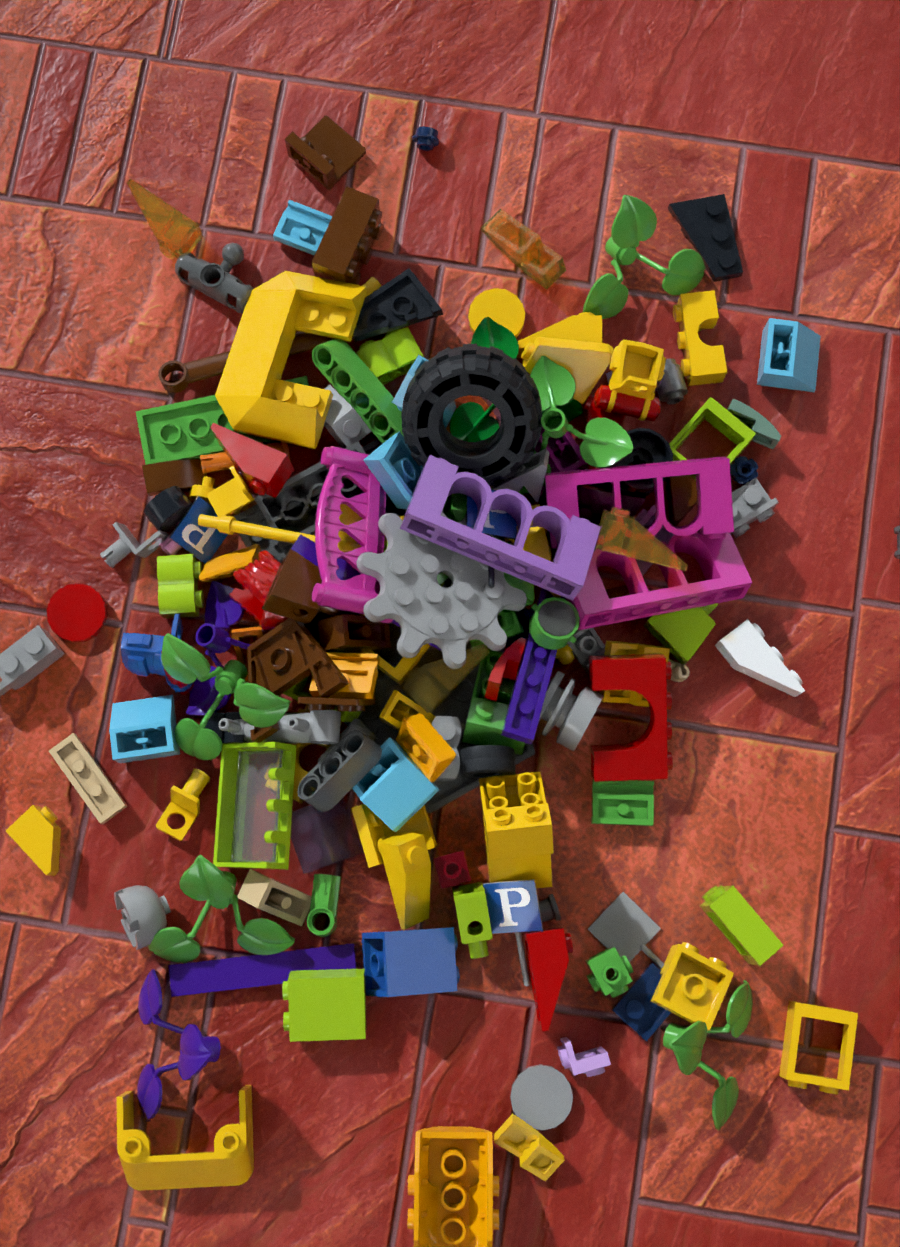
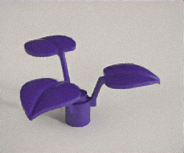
[186,581,250,716]
[137,969,221,1122]

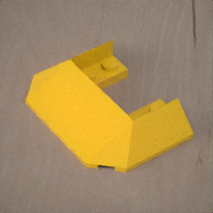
[215,271,368,449]

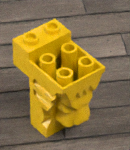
[479,772,554,889]

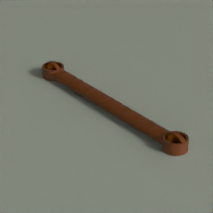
[158,325,410,393]

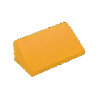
[199,544,261,582]
[396,713,456,783]

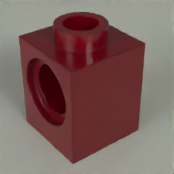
[433,851,471,889]

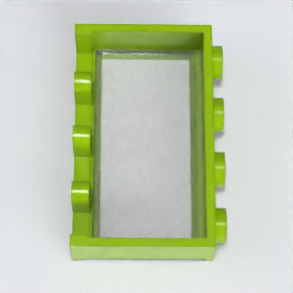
[213,742,296,870]

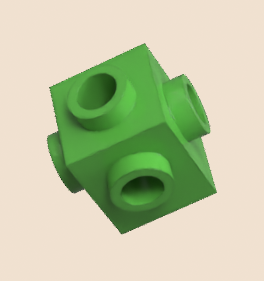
[585,946,634,998]

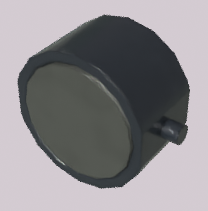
[143,486,193,533]

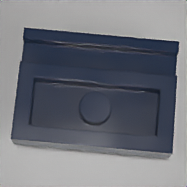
[611,963,671,1041]

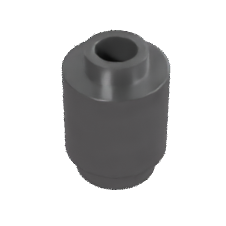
[657,359,688,404]

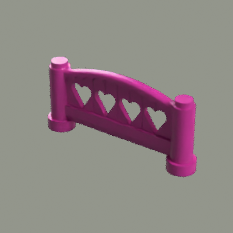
[312,446,393,624]

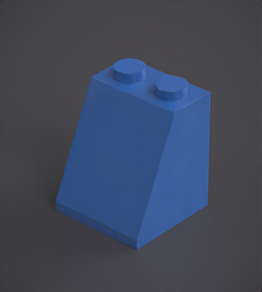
[362,927,460,997]

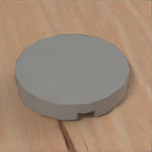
[510,1064,573,1131]

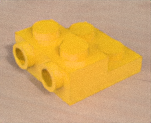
[651,942,734,1031]

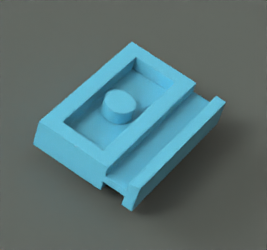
[273,200,332,256]

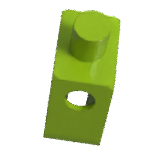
[644,603,718,665]
[452,882,493,959]

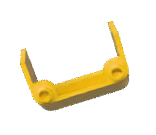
[116,1085,254,1191]

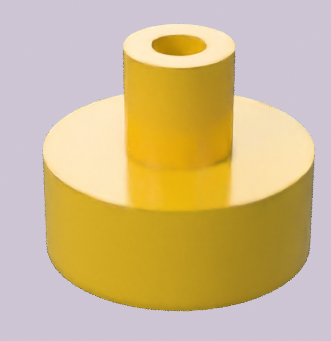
[190,476,215,505]

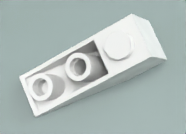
[715,619,805,697]

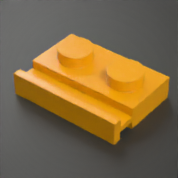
[309,652,380,699]

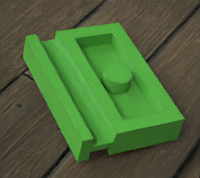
[591,780,654,826]

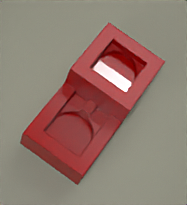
[484,638,527,701]

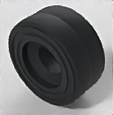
[459,745,516,780]

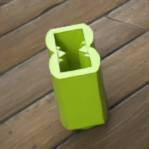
[356,327,424,385]
[157,554,204,619]

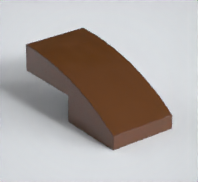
[142,459,206,496]

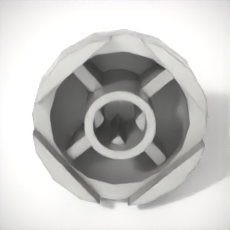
[114,885,170,950]

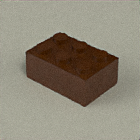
[312,186,384,285]

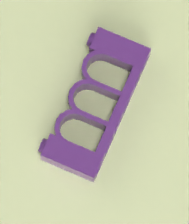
[400,455,601,601]

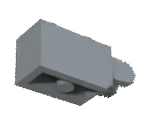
[0,625,65,696]

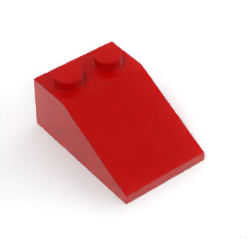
[523,927,573,1032]

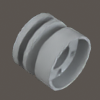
[538,671,604,751]

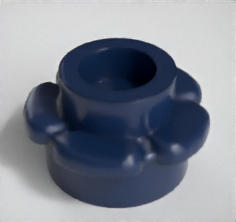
[412,126,439,151]
[730,456,758,485]

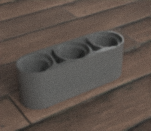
[297,730,382,812]

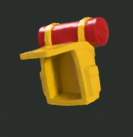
[594,340,666,422]

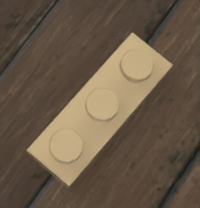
[49,733,127,824]

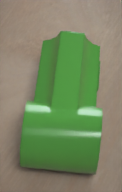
[307,874,341,937]

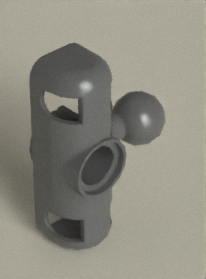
[175,243,253,313]

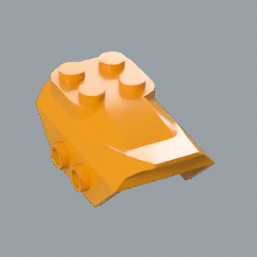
[407,1126,499,1247]

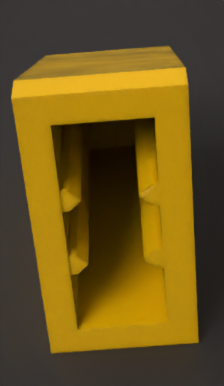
[521,336,613,404]

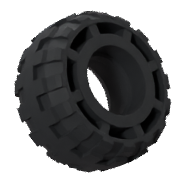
[401,344,542,486]

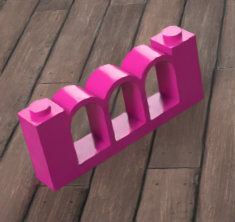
[544,456,734,549]
[565,530,753,630]

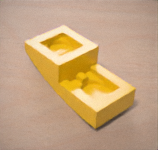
[494,1113,565,1181]

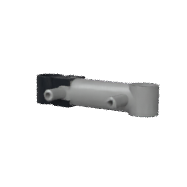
[205,710,341,745]

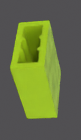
[282,968,366,1042]

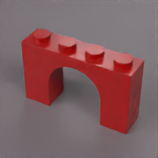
[589,654,673,782]

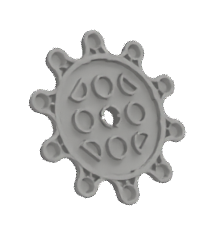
[356,510,527,669]

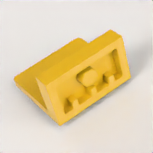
[351,804,437,868]

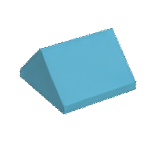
[363,431,424,509]

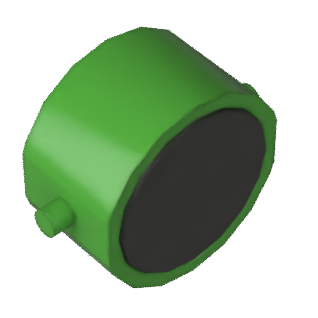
[529,597,580,650]

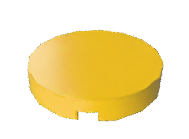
[468,288,525,338]

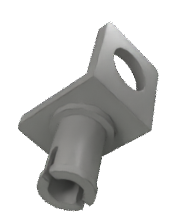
[100,522,169,568]

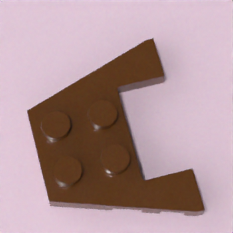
[247,618,349,742]

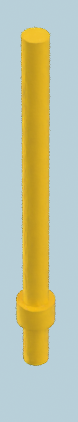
[198,514,362,552]

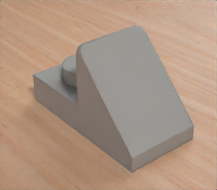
[492,448,549,502]

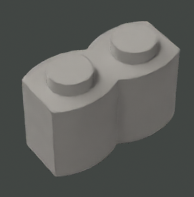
[432,716,461,781]

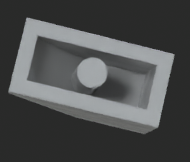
[324,385,371,449]

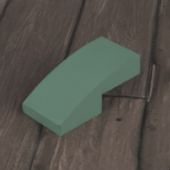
[727,398,781,449]

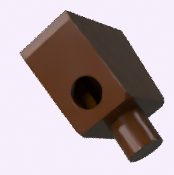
[261,549,338,624]

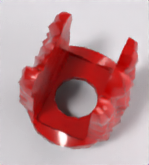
[229,550,288,630]

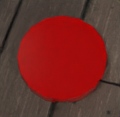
[47,583,108,643]

